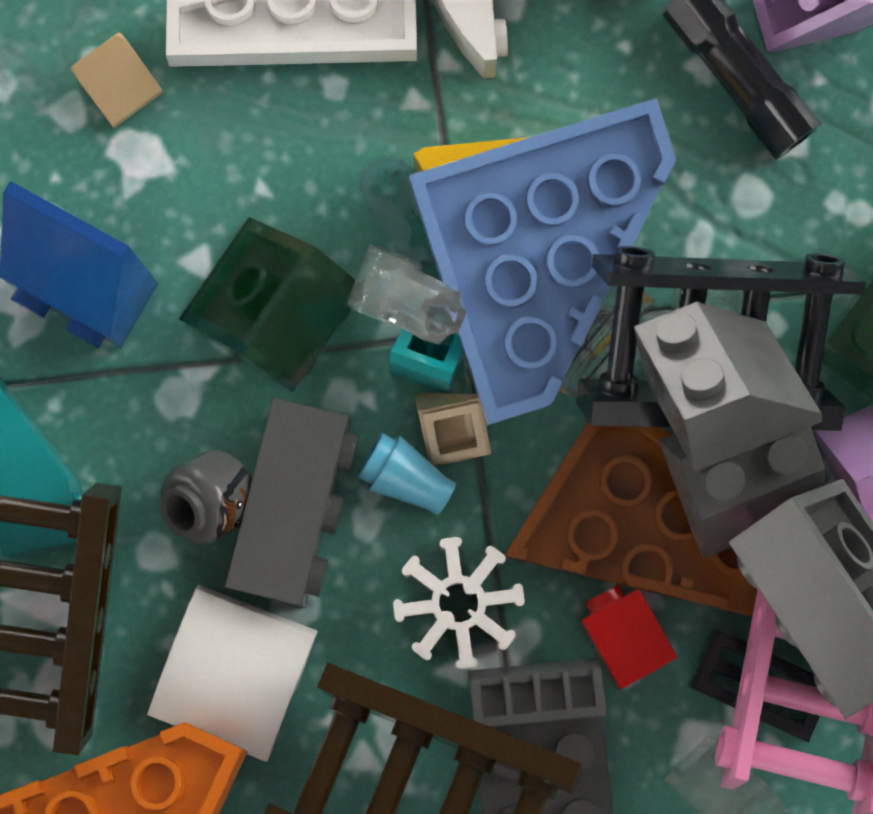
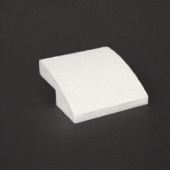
[147,585,318,762]

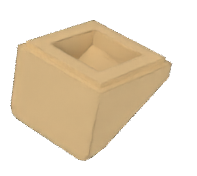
[70,33,164,128]

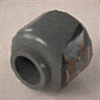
[160,450,252,545]

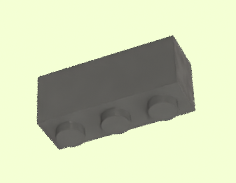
[225,398,359,607]

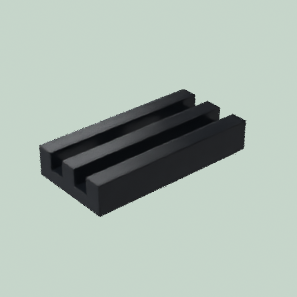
[688,628,820,743]

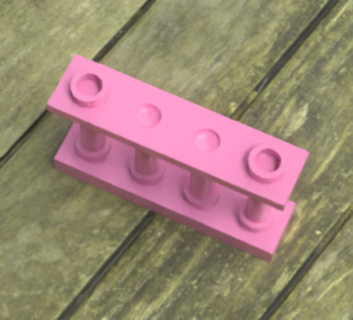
[715,589,873,814]

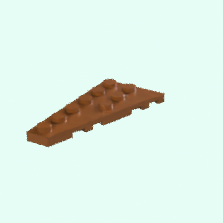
[505,421,758,617]

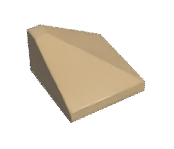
[414,393,491,466]

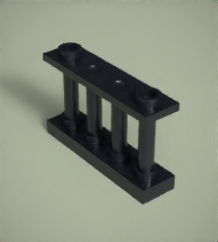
[576,246,866,431]

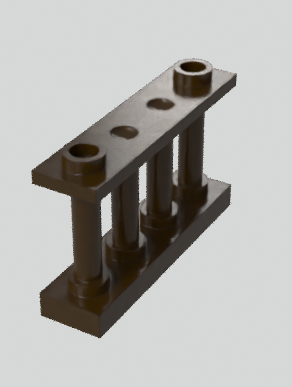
[0,483,122,756]
[265,662,583,814]

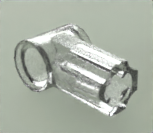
[346,244,466,345]

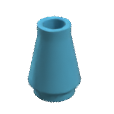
[357,432,456,515]

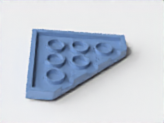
[408,98,677,426]

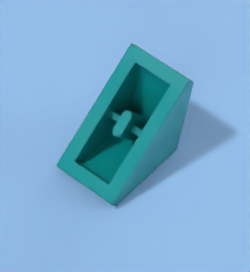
[388,282,464,393]

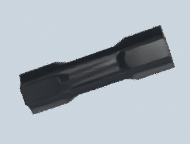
[663,0,822,160]

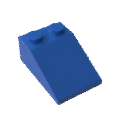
[0,181,158,349]

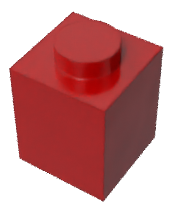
[578,584,678,690]

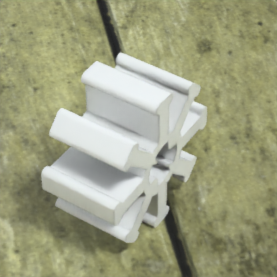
[393,537,525,669]

